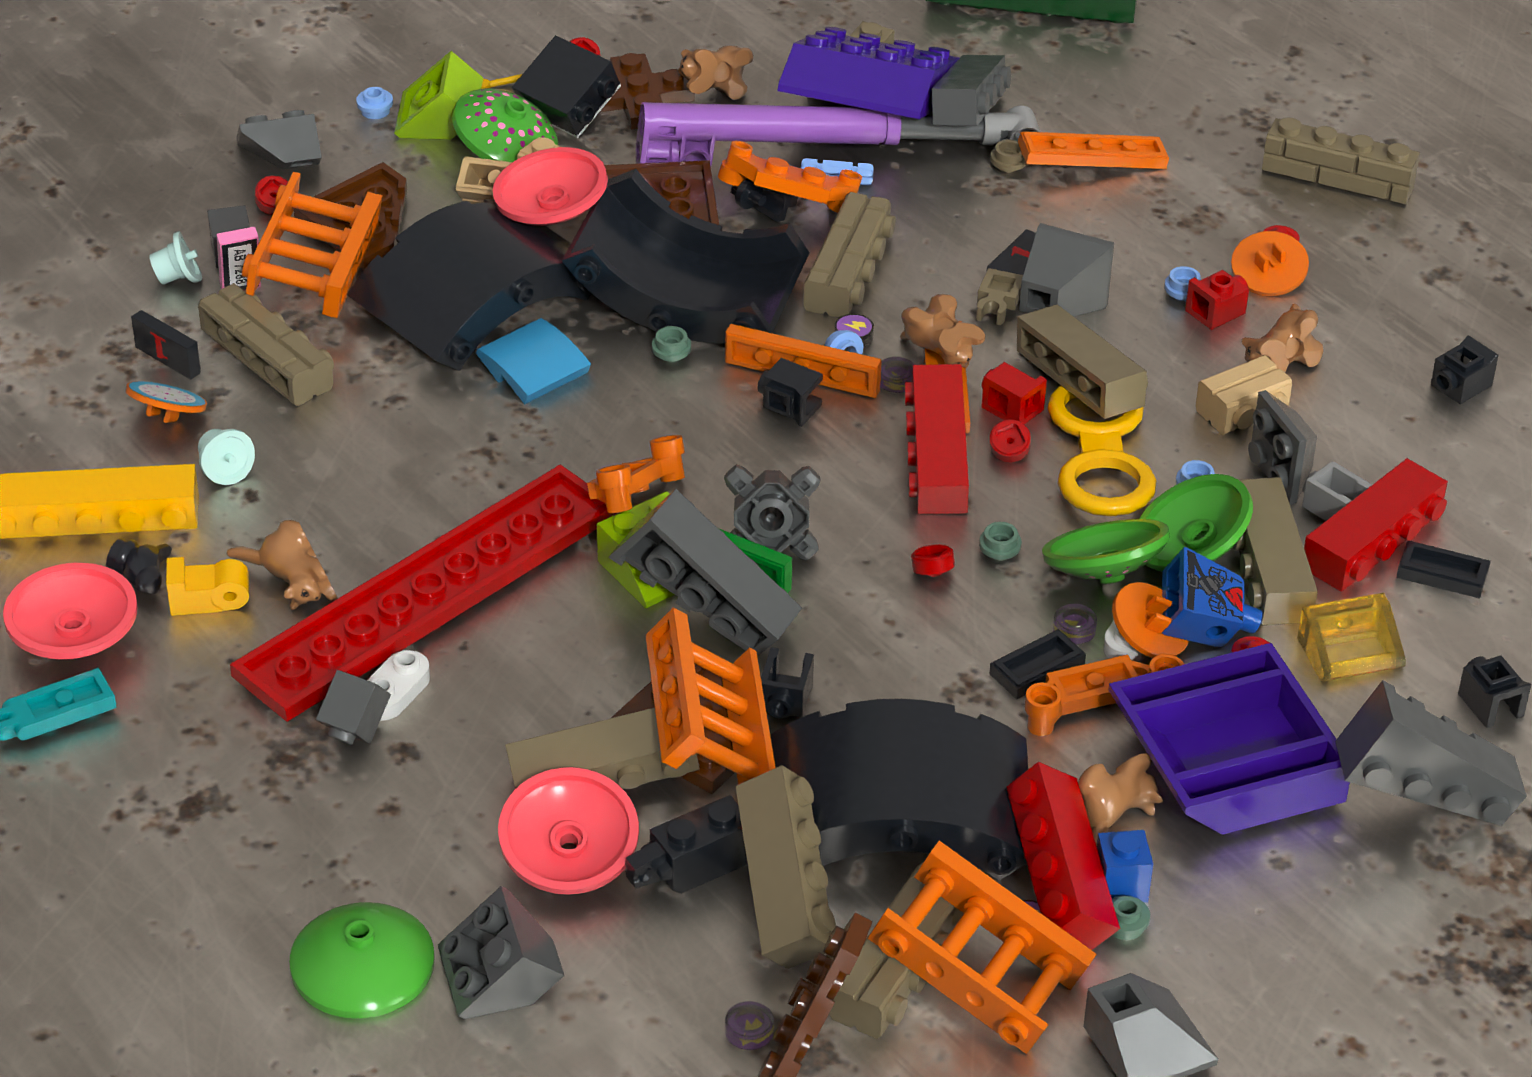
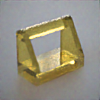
[1297,593,1406,682]

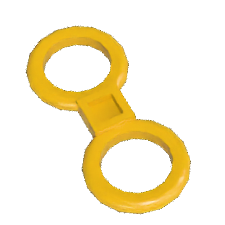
[1047,385,1157,516]

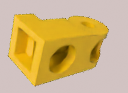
[166,557,249,616]

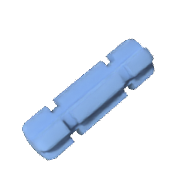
[801,158,874,186]

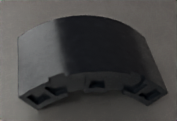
[562,169,810,343]
[347,199,592,371]
[770,699,1028,881]

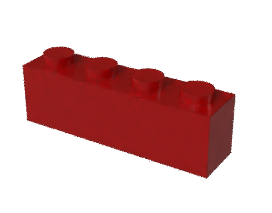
[905,364,969,514]
[1304,458,1448,592]
[1006,762,1120,950]

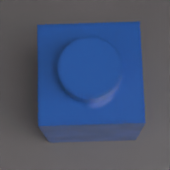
[1097,830,1153,903]

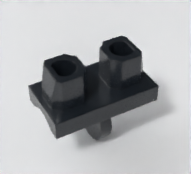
[730,178,798,222]

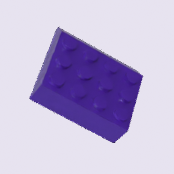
[777,27,959,119]
[1108,643,1350,835]

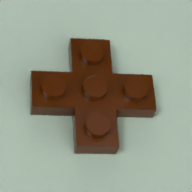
[600,53,695,130]

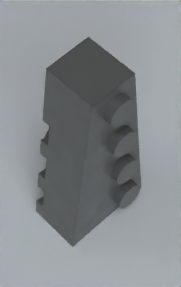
[608,489,802,656]
[1335,680,1527,826]

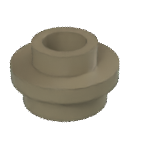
[990,140,1026,173]

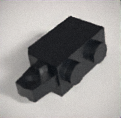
[625,795,748,894]

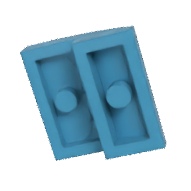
[476,318,591,405]

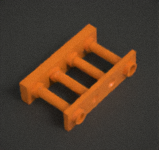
[242,172,383,318]
[645,607,776,785]
[868,840,1097,1054]

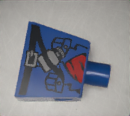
[1161,547,1263,647]

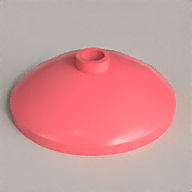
[493,147,608,226]
[3,563,138,660]
[498,767,639,895]

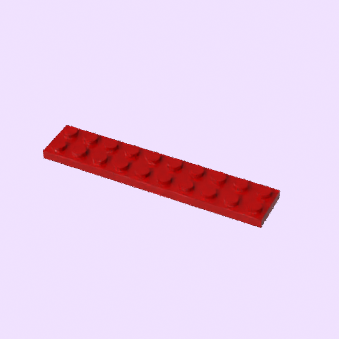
[230,464,617,722]

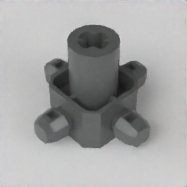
[724,464,821,560]

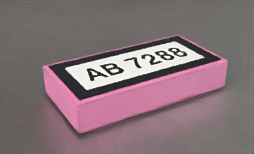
[217,227,261,290]

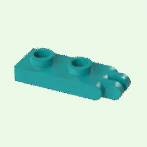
[0,668,117,741]

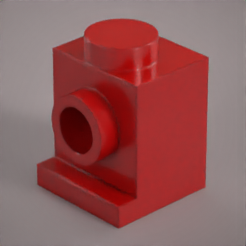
[1185,270,1249,330]
[981,362,1047,425]

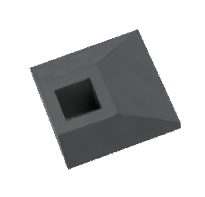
[236,110,322,169]
[1019,223,1114,316]
[1248,390,1317,505]
[438,886,565,1019]
[1083,973,1218,1077]

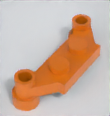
[718,140,862,213]
[587,435,685,513]
[1025,654,1184,736]

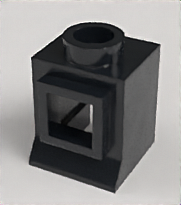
[1430,335,1499,404]
[757,358,823,427]
[761,647,814,719]
[1458,655,1531,728]

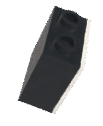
[512,35,621,138]

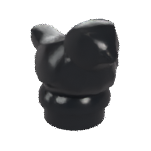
[106,538,172,594]

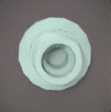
[150,231,202,285]
[198,428,255,485]

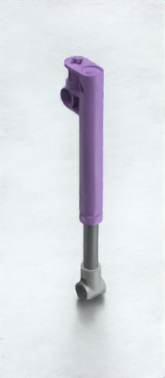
[635,102,1040,166]

